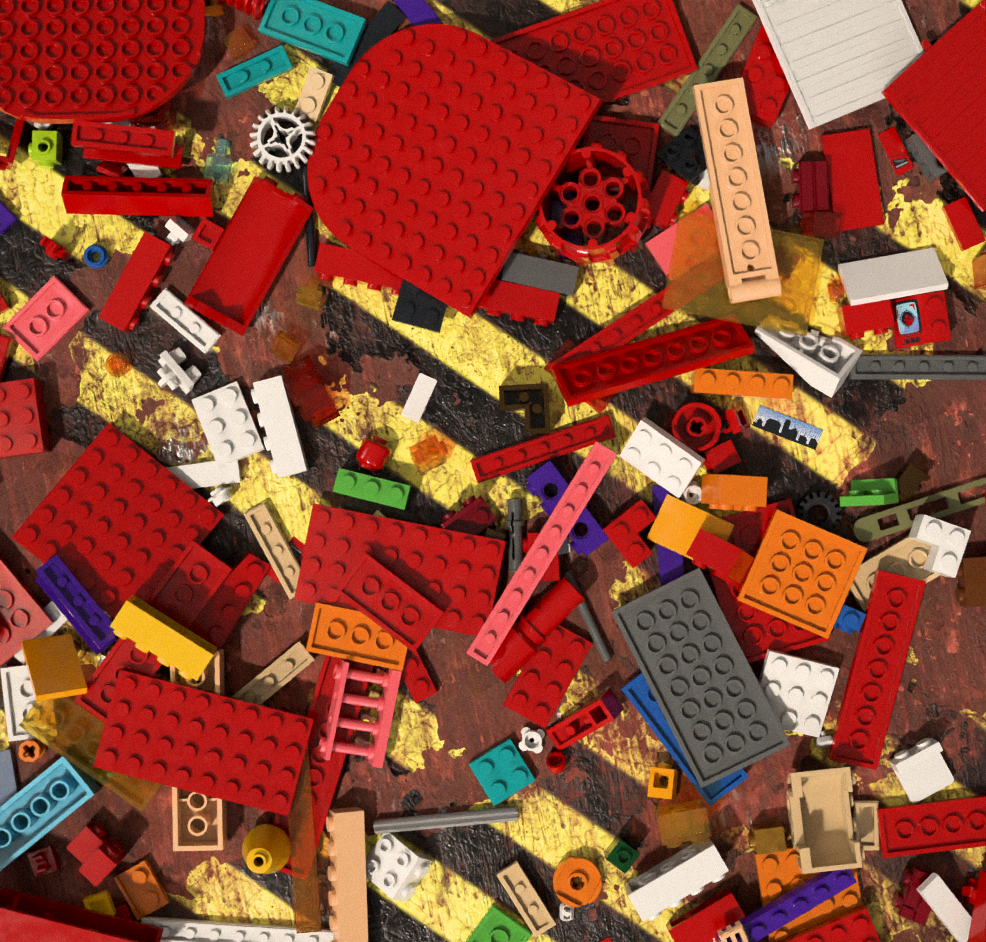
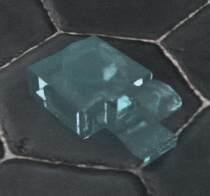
[203,138,233,184]

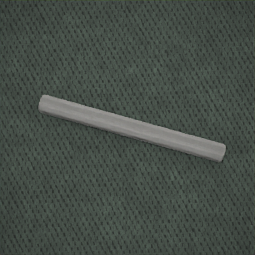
[373,807,519,834]

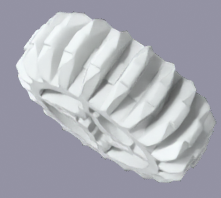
[250,106,316,173]

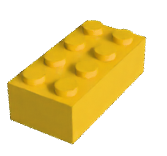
[110,595,217,681]

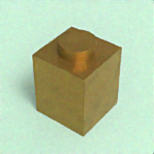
[747,822,787,855]

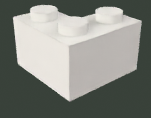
[908,514,971,578]

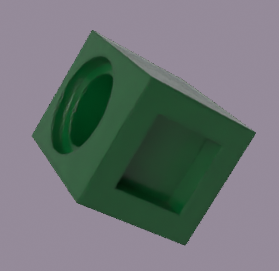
[604,833,640,874]

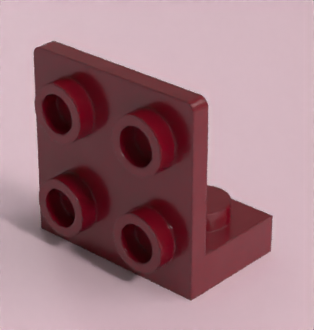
[441,495,498,535]

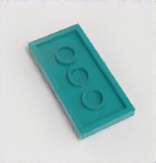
[258,0,367,66]

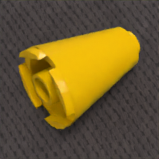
[242,824,292,874]

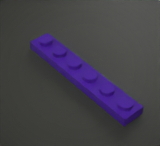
[716,869,856,942]

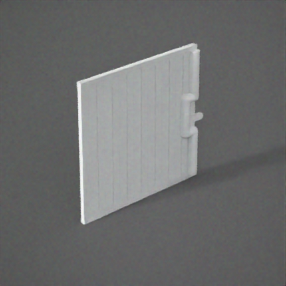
[752,0,924,130]

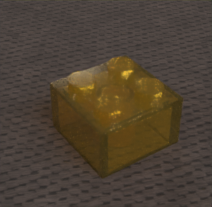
[652,798,712,848]

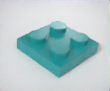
[468,738,536,806]

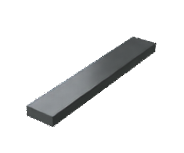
[849,355,986,380]

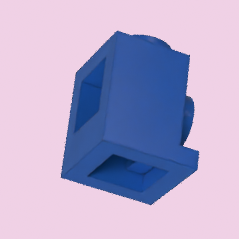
[834,604,866,634]

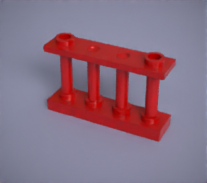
[71,121,184,170]

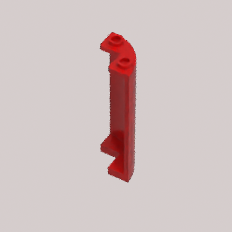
[184,176,314,336]

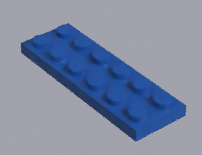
[621,672,748,806]

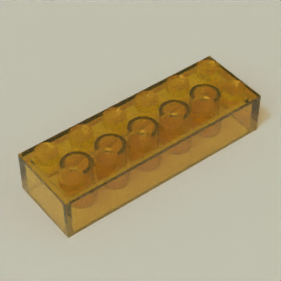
[19,696,162,812]

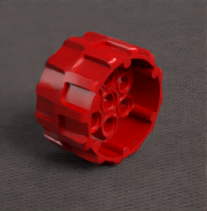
[535,142,653,267]

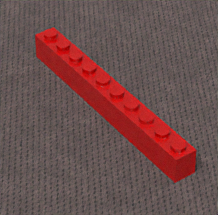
[314,243,560,327]

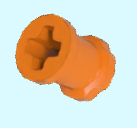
[18,738,47,762]

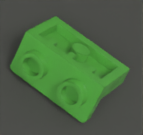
[840,478,899,507]

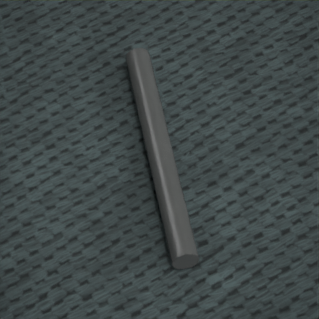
[562,570,612,662]

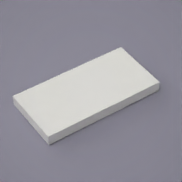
[838,248,948,306]

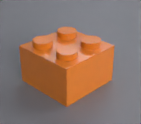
[700,474,768,511]

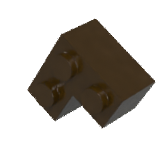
[499,383,551,435]

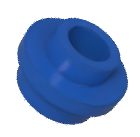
[84,244,109,269]

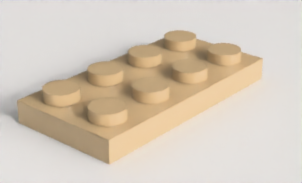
[850,535,940,613]

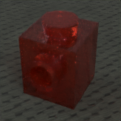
[801,211,841,239]

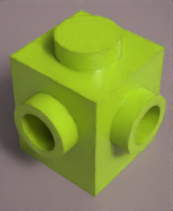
[28,130,63,169]

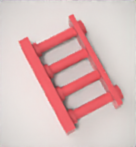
[318,658,402,768]

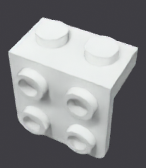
[889,738,954,803]
[366,833,433,902]

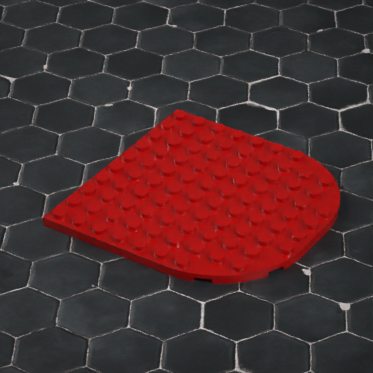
[0,0,206,124]
[307,24,602,319]

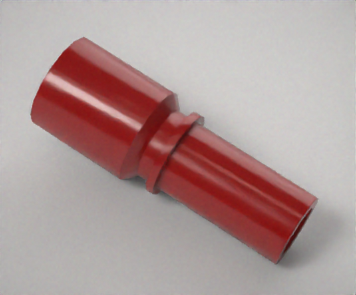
[490,577,585,683]

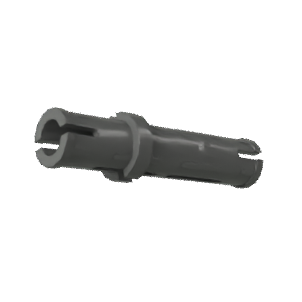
[505,499,525,573]

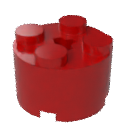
[669,402,721,452]

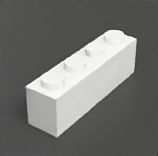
[251,375,309,478]

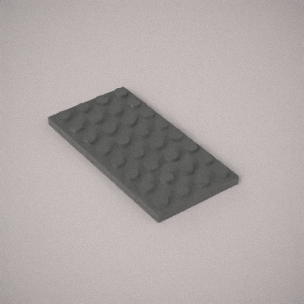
[611,567,790,788]

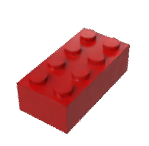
[739,23,790,130]

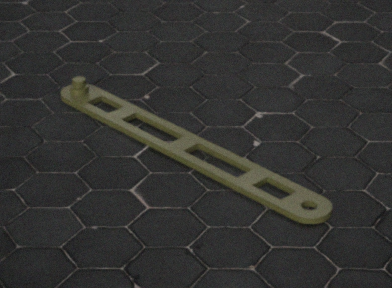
[853,477,986,542]

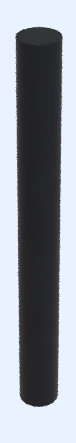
[301,169,317,267]

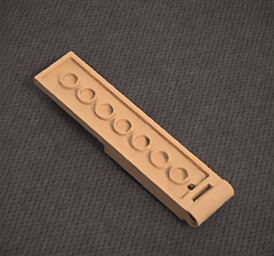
[693,77,781,304]

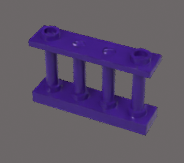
[35,555,117,655]

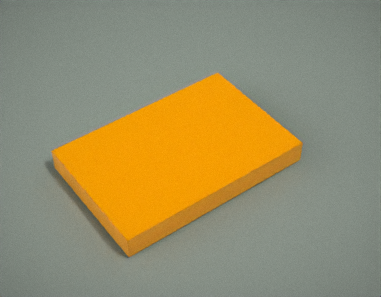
[647,494,735,570]
[21,634,87,702]

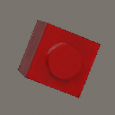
[701,439,741,474]

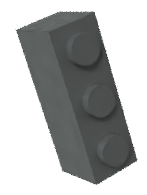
[501,249,579,298]

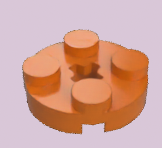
[553,856,602,907]

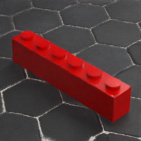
[61,176,216,217]

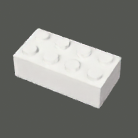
[624,835,729,922]

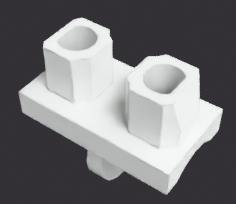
[157,348,201,395]

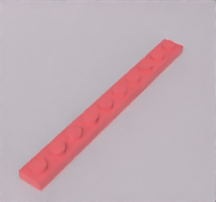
[466,441,617,666]

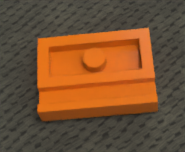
[114,859,170,921]

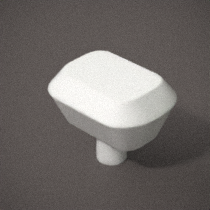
[816,731,833,748]
[559,902,574,921]

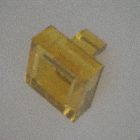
[296,278,323,310]

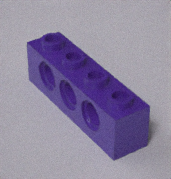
[525,460,609,556]

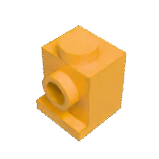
[647,763,678,800]

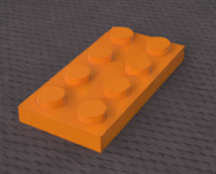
[306,602,408,671]

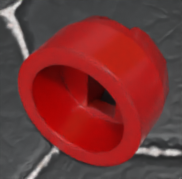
[546,752,566,774]

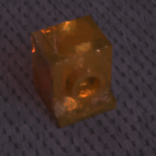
[409,435,449,476]

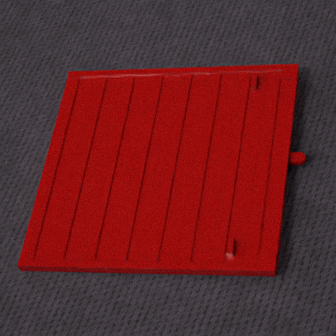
[881,0,986,212]

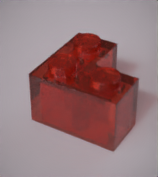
[283,354,341,429]

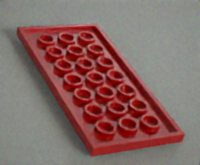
[490,0,698,106]
[294,503,506,636]
[93,669,314,816]

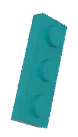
[216,45,293,100]

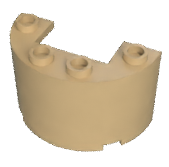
[786,767,865,874]

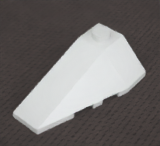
[754,316,862,398]

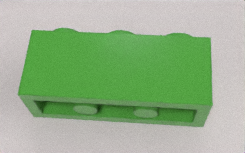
[333,468,412,510]

